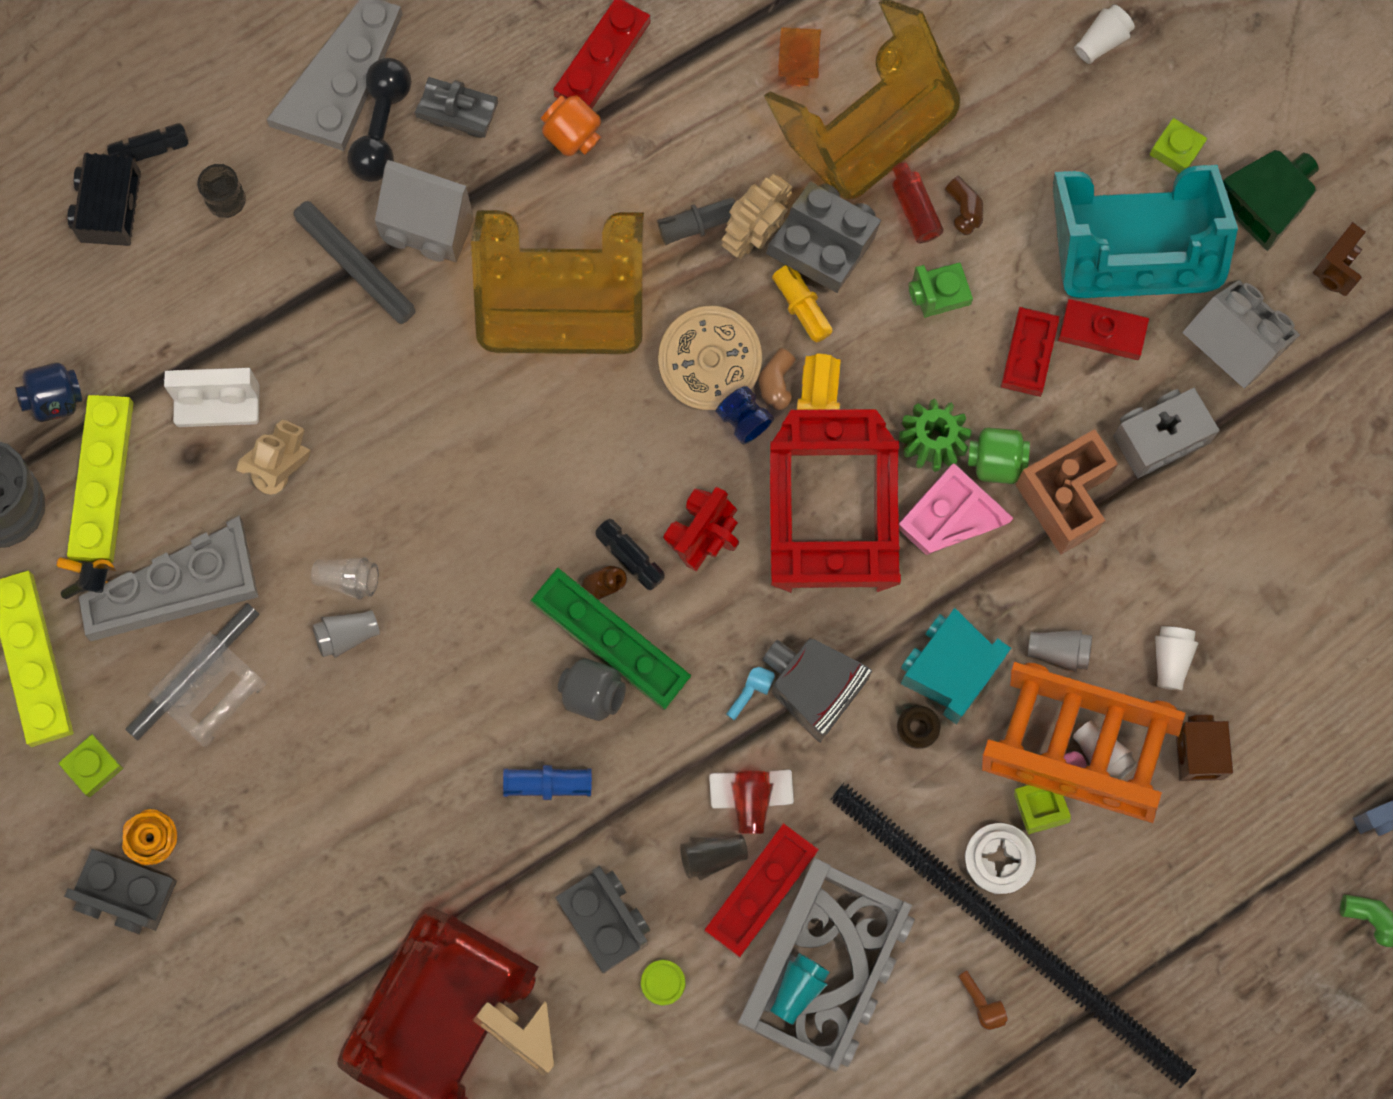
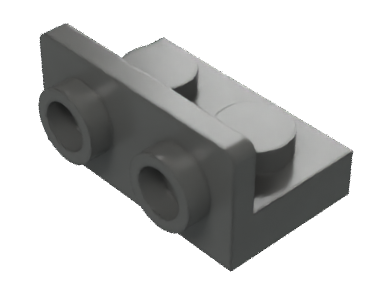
[64,849,177,934]
[555,865,650,974]

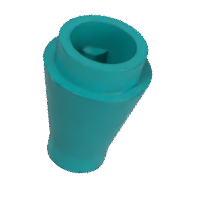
[770,953,830,1025]

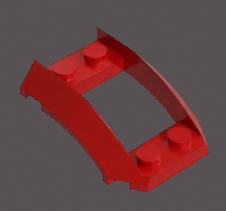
[770,409,901,593]

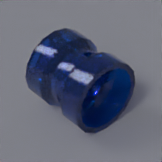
[716,386,774,445]

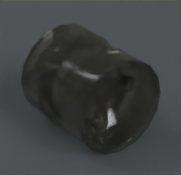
[197,164,246,218]

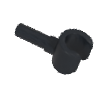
[61,563,108,599]

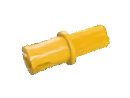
[772,265,833,343]

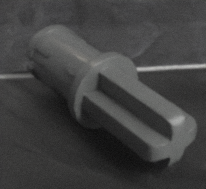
[657,198,736,245]

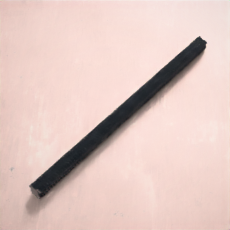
[830,783,1197,1088]

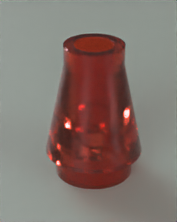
[731,770,774,834]

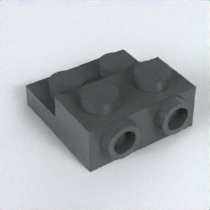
[766,181,881,293]

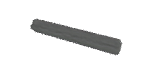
[294,201,416,324]

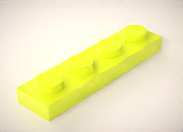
[67,395,134,563]
[0,570,74,747]

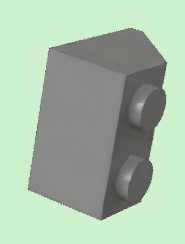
[375,160,474,262]

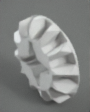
[964,823,1036,895]

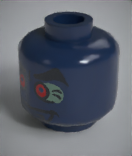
[15,363,82,422]

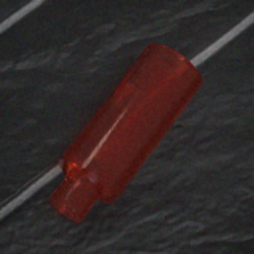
[892,162,944,244]

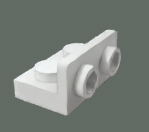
[164,368,259,427]

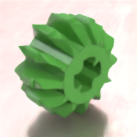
[898,398,971,472]

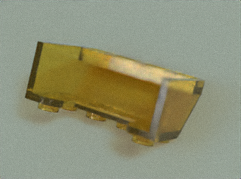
[471,210,644,354]

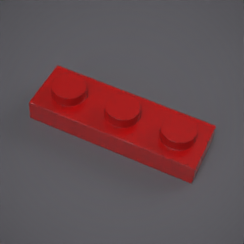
[553,0,651,109]
[704,823,819,959]

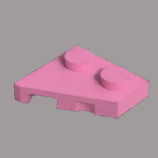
[899,463,1013,555]

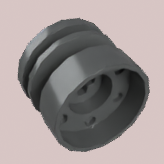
[0,442,45,548]

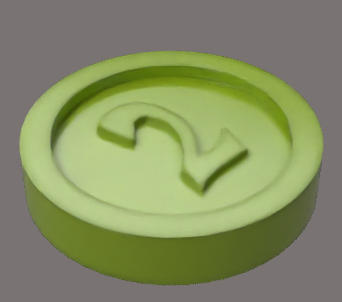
[641,960,685,1006]

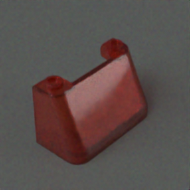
[337,906,539,1099]

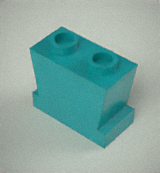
[900,608,1012,725]

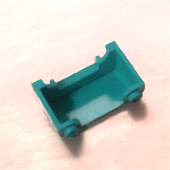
[1053,165,1238,298]

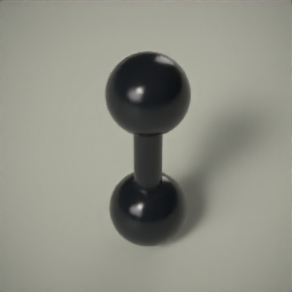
[347,58,412,182]

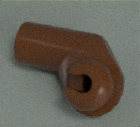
[581,566,627,600]

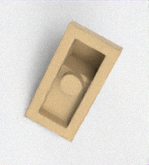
[472,1001,554,1076]

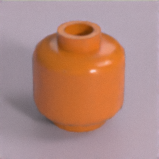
[541,95,601,157]

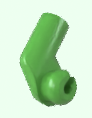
[1340,895,1393,947]

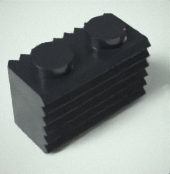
[68,152,141,246]

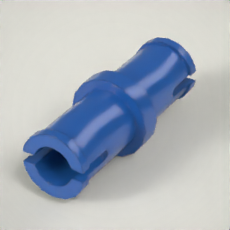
[503,765,592,800]

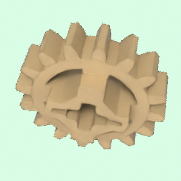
[721,174,793,259]

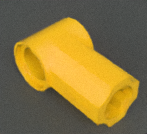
[797,353,841,410]

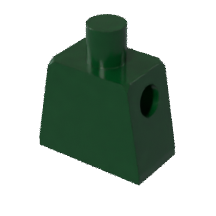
[1223,150,1319,251]

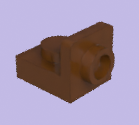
[1312,222,1366,296]

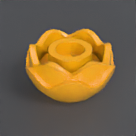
[122,809,177,865]

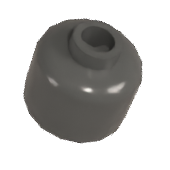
[558,658,626,721]

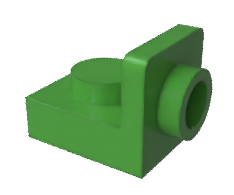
[908,262,973,318]

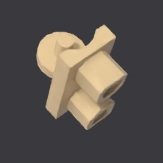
[236,420,311,495]

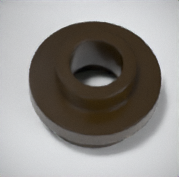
[897,705,941,749]

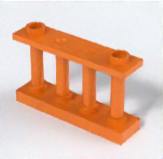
[982,662,1186,823]

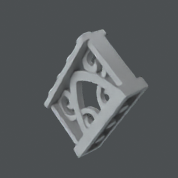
[737,858,915,1072]

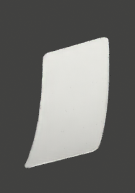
[709,770,794,808]

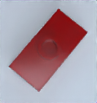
[1058,299,1149,360]
[1000,307,1060,397]

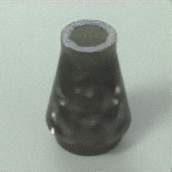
[680,834,748,880]

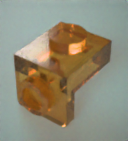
[778,27,821,86]

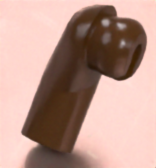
[945,176,983,235]

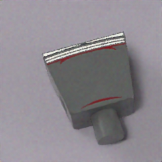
[762,638,872,743]

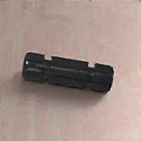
[107,123,189,162]
[595,518,665,590]

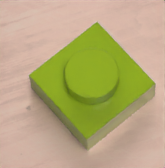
[1149,118,1208,173]
[58,734,124,798]
[1014,785,1071,835]

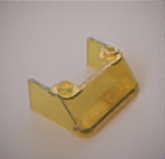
[764,0,960,199]

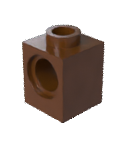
[1176,714,1233,781]

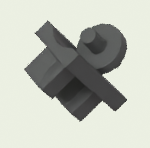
[415,77,498,138]

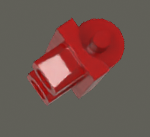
[663,487,739,572]

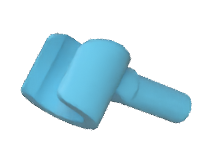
[726,667,775,720]

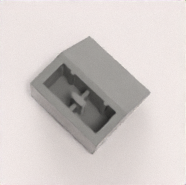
[1182,280,1300,389]

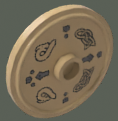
[658,305,762,410]

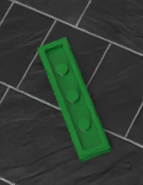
[530,567,692,710]

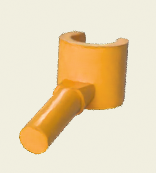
[57,557,116,583]

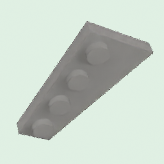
[267,0,403,151]
[79,516,259,642]

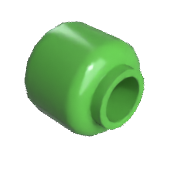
[968,427,1030,484]

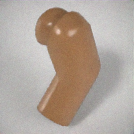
[758,348,796,410]

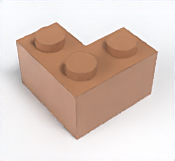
[1016,429,1118,555]

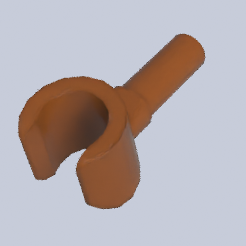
[958,971,1008,1030]

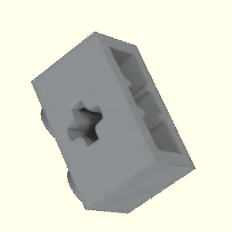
[1113,388,1220,479]

